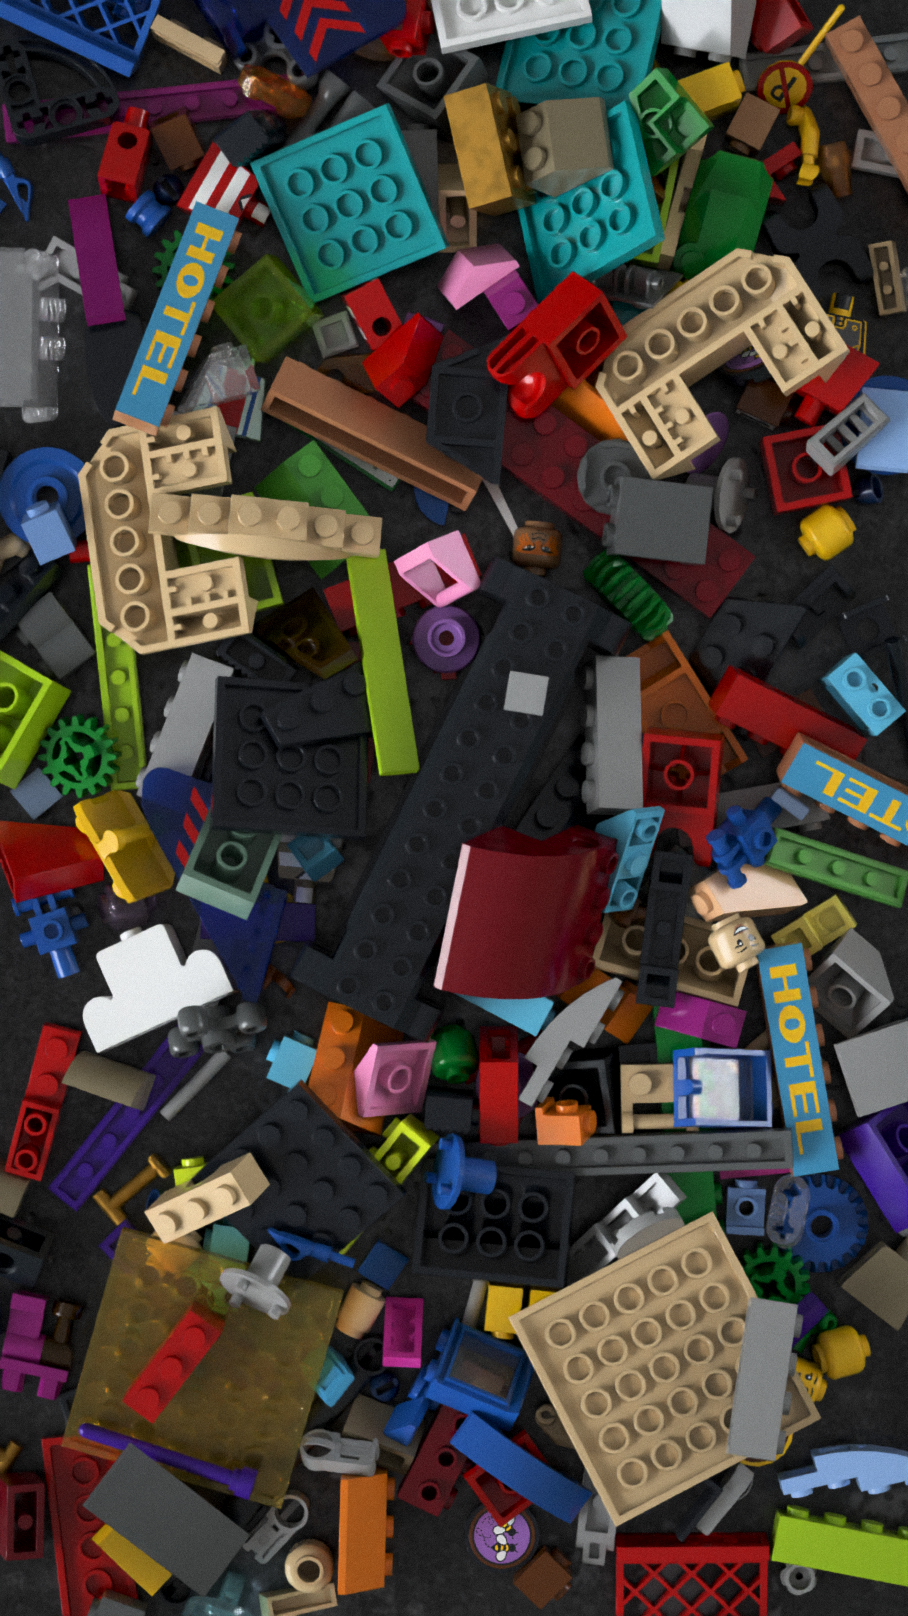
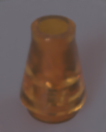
[815,140,853,198]

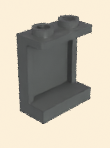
[602,476,713,566]

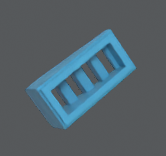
[298,1340,355,1407]

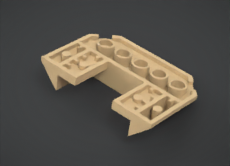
[596,248,850,480]
[78,406,258,655]

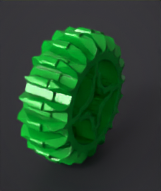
[583,549,674,641]

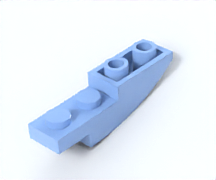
[777,1444,908,1498]

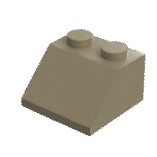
[516,97,614,197]

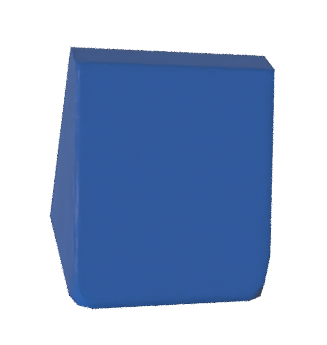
[357,1237,409,1290]
[383,1396,430,1446]

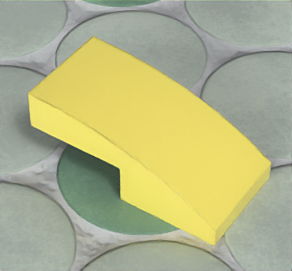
[771,893,857,955]

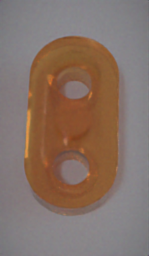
[237,64,312,119]
[317,352,378,393]

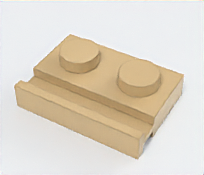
[150,14,228,75]

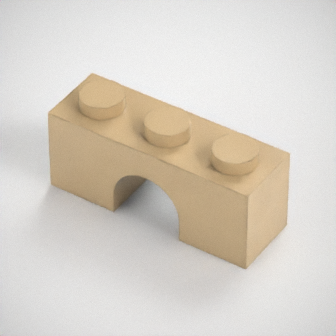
[144,1152,270,1244]

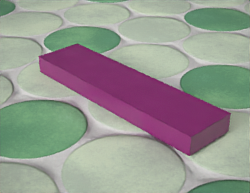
[68,194,126,326]

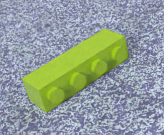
[769,1505,908,1587]

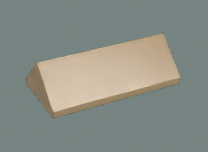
[592,904,748,1008]

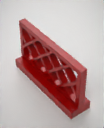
[615,1532,769,1616]

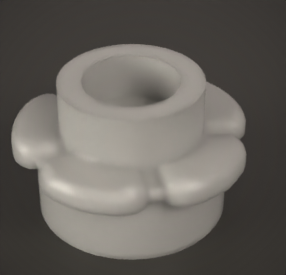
[780,1563,817,1595]

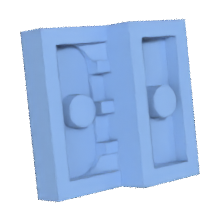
[855,387,908,473]

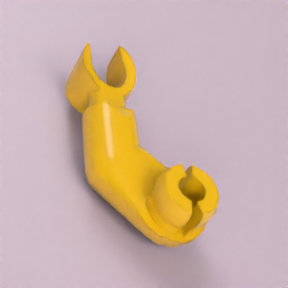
[786,105,820,186]

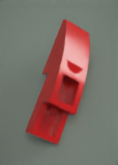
[4,1022,82,1181]

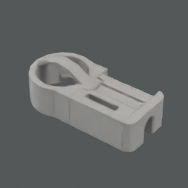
[299,1429,380,1477]
[695,1462,754,1536]
[242,1489,311,1564]

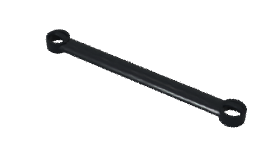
[157,1335,387,1607]

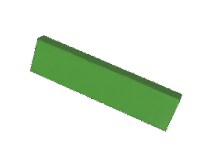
[763,827,908,908]

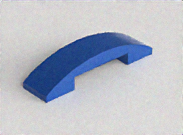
[449,1411,592,1524]

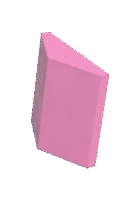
[437,243,520,310]
[354,1039,437,1118]

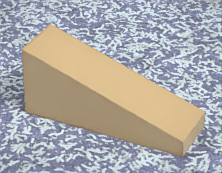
[258,1581,338,1616]

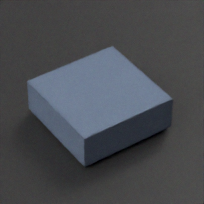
[10,767,64,820]
[769,785,810,821]

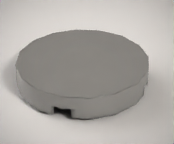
[611,1207,685,1260]

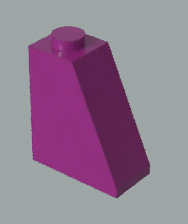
[484,269,538,333]

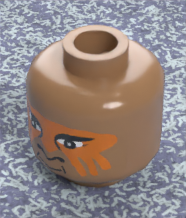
[511,521,563,577]

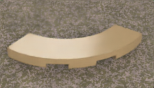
[657,134,707,271]

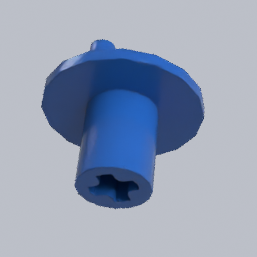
[423,1133,497,1210]

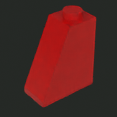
[0,821,104,903]
[480,1026,518,1146]

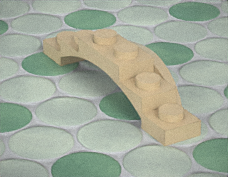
[148,492,382,561]

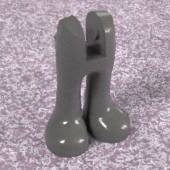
[279,68,375,150]

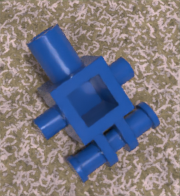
[706,797,782,889]
[11,888,89,979]

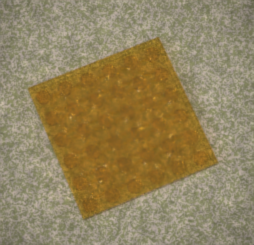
[61,1227,344,1509]

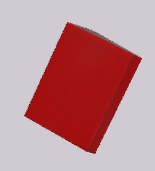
[463,1430,549,1528]

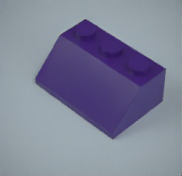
[837,1101,908,1233]

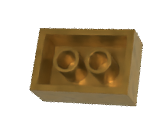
[443,83,538,216]

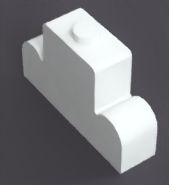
[83,924,241,1053]

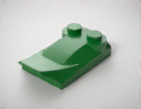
[670,150,774,280]

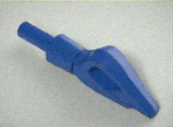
[0,151,34,223]
[268,1227,356,1268]

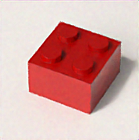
[759,424,853,516]

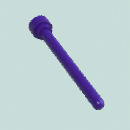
[79,1423,258,1500]

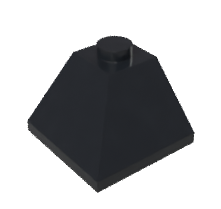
[532,1047,621,1134]

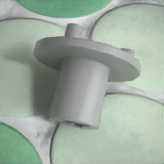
[686,457,758,533]
[219,1244,291,1320]

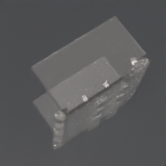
[0,247,66,423]

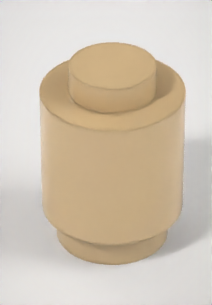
[335,1280,386,1339]

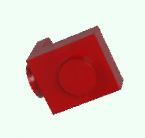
[379,0,436,58]

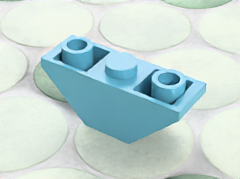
[595,806,665,913]

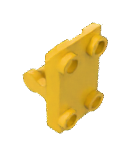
[73,790,175,904]

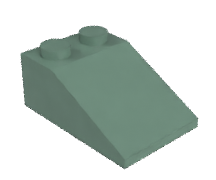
[175,806,282,920]

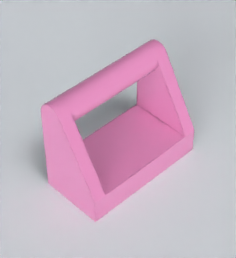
[394,530,481,608]

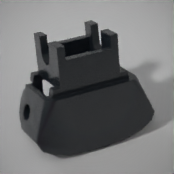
[85,310,198,427]

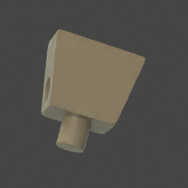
[837,1235,908,1331]

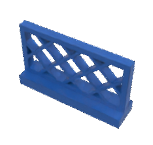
[0,0,162,77]

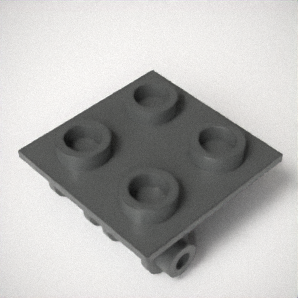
[591,263,683,309]

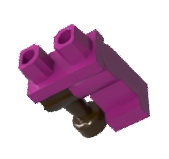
[0,1289,84,1400]

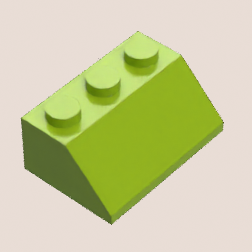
[0,650,72,790]

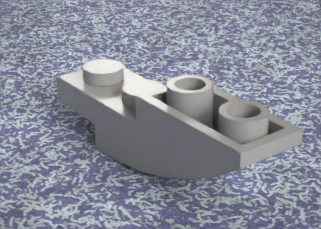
[519,977,625,1107]

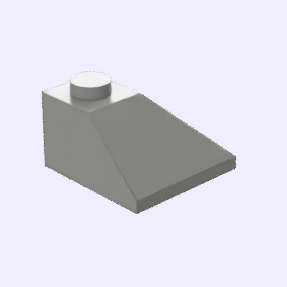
[807,928,894,1039]

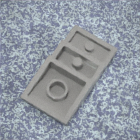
[834,1018,908,1117]

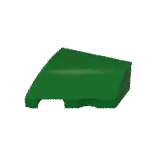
[629,67,715,177]

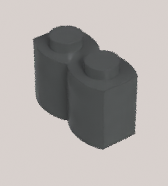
[14,591,97,680]

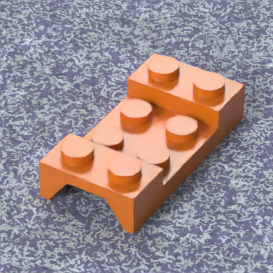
[626,630,748,779]

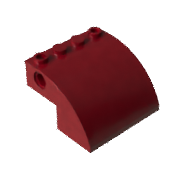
[434,825,619,1000]

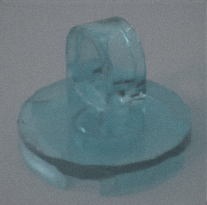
[182,1571,252,1616]

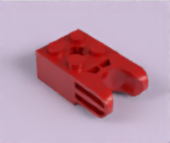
[487,271,628,418]
[642,727,725,867]

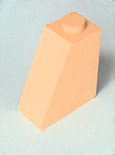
[688,864,808,922]

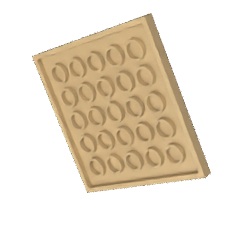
[508,1211,821,1527]

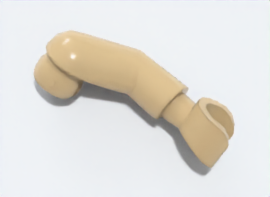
[535,1404,576,1450]

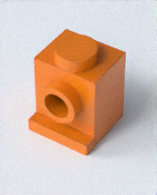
[535,1097,597,1146]

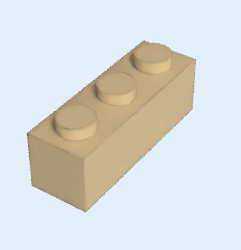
[868,240,907,316]

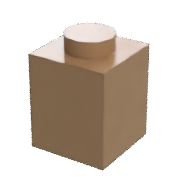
[723,92,781,157]

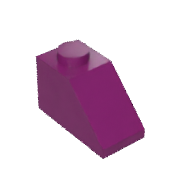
[654,992,747,1048]

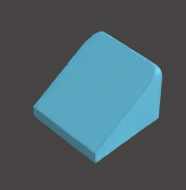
[287,836,344,881]

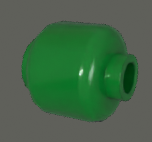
[431,1025,479,1084]

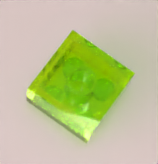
[212,254,324,364]

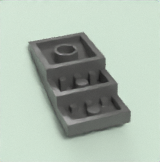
[82,1443,250,1598]

